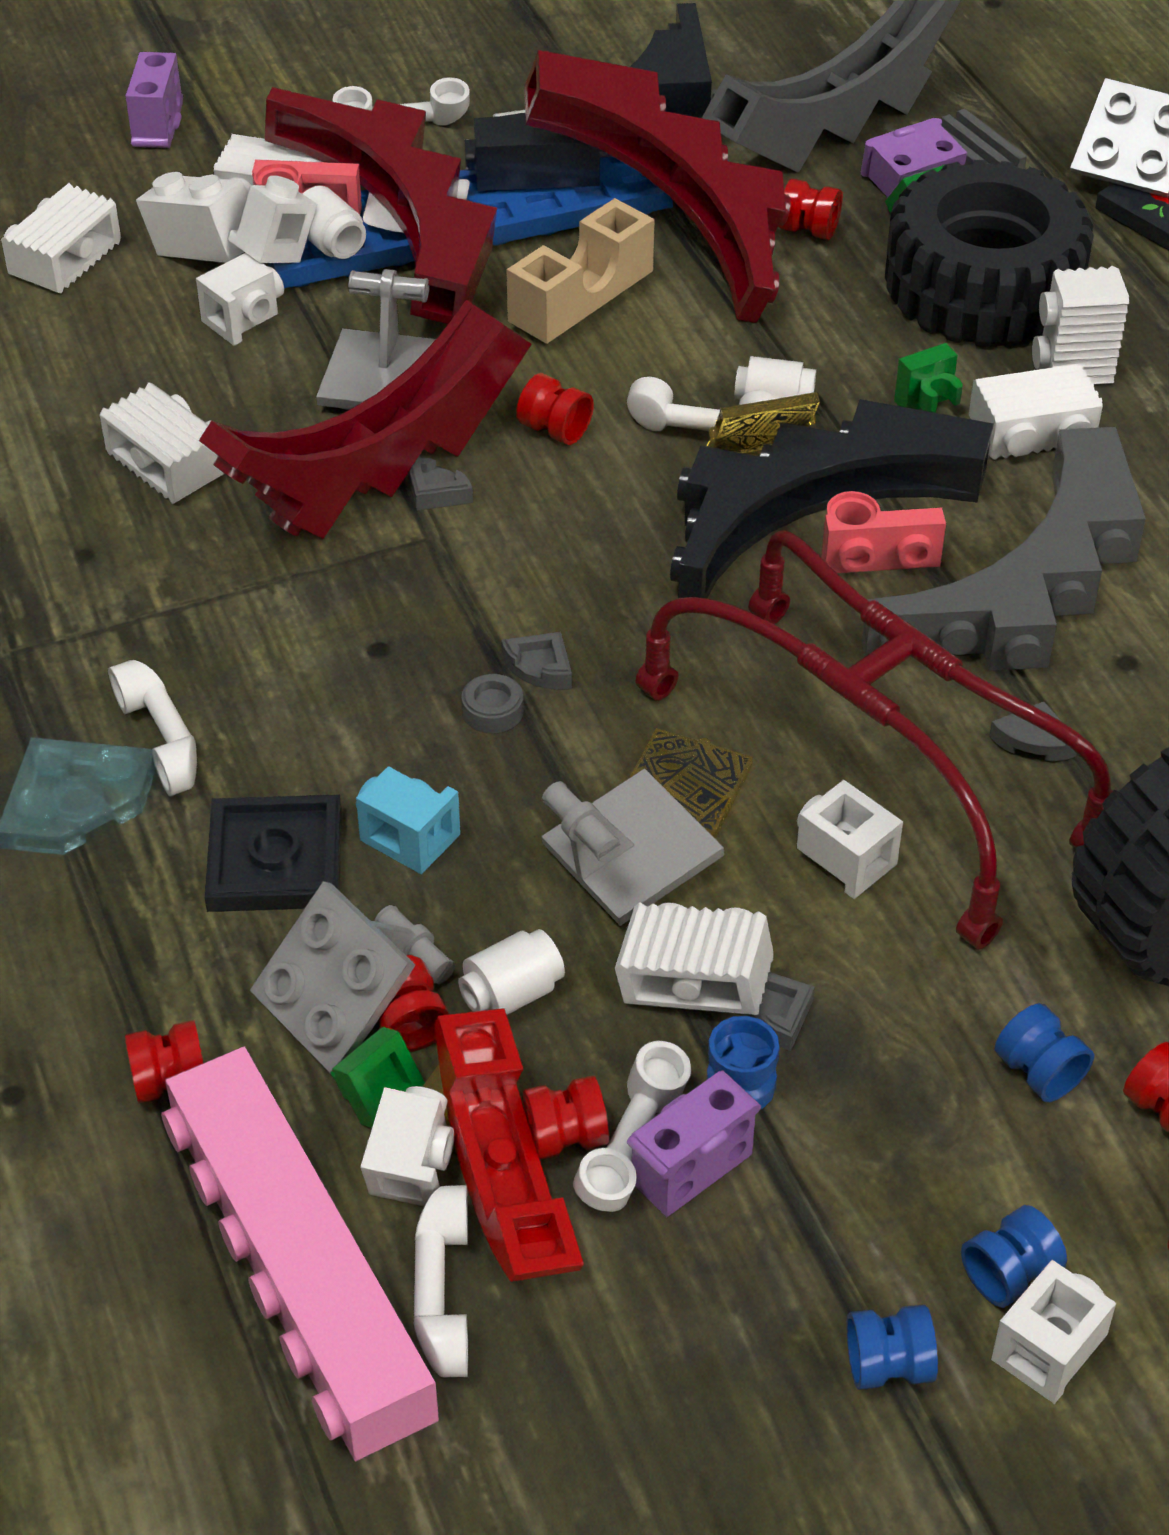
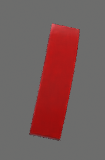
[435,1008,584,1282]

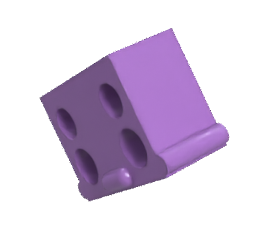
[126,52,183,148]
[861,118,967,198]
[627,1071,761,1217]

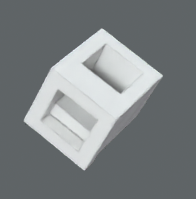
[228,176,317,263]
[196,253,284,346]
[797,780,903,899]
[360,1086,454,1206]
[991,1260,1116,1404]

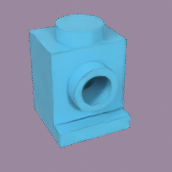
[356,766,460,874]

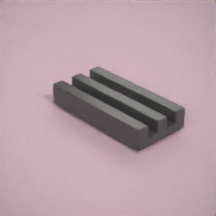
[941,108,1027,169]

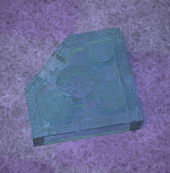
[0,737,156,855]

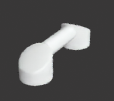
[333,77,470,125]
[627,377,783,443]
[108,660,197,796]
[573,1041,691,1212]
[413,1185,468,1378]

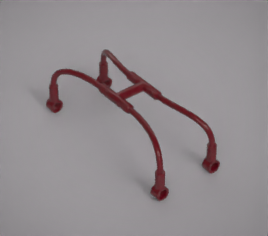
[635,530,1113,950]

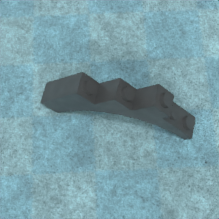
[702,0,961,173]
[862,427,1146,671]

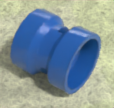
[994,1003,1095,1102]
[706,1016,780,1110]
[961,1205,1067,1308]
[847,1305,938,1390]

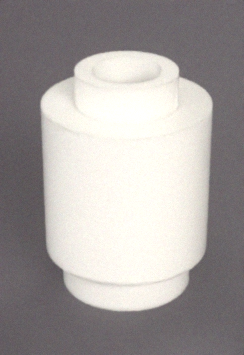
[303,186,366,259]
[734,356,816,418]
[458,929,565,1015]

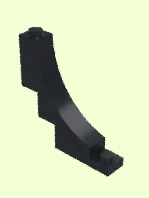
[464,3,712,191]

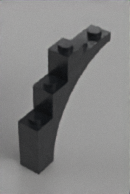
[670,399,994,599]

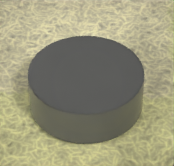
[461,674,524,733]

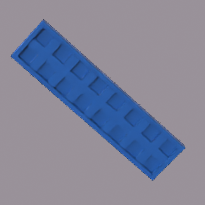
[268,157,673,288]

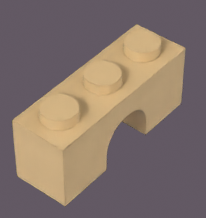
[507,198,654,344]

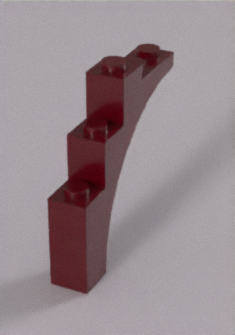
[524,50,791,323]
[265,87,497,324]
[198,300,532,539]

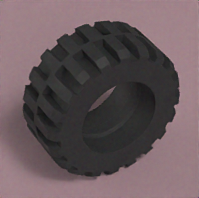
[885,160,1094,347]
[1072,747,1169,986]

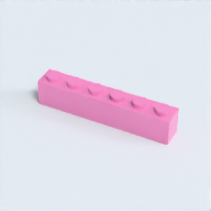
[161,1046,439,1462]

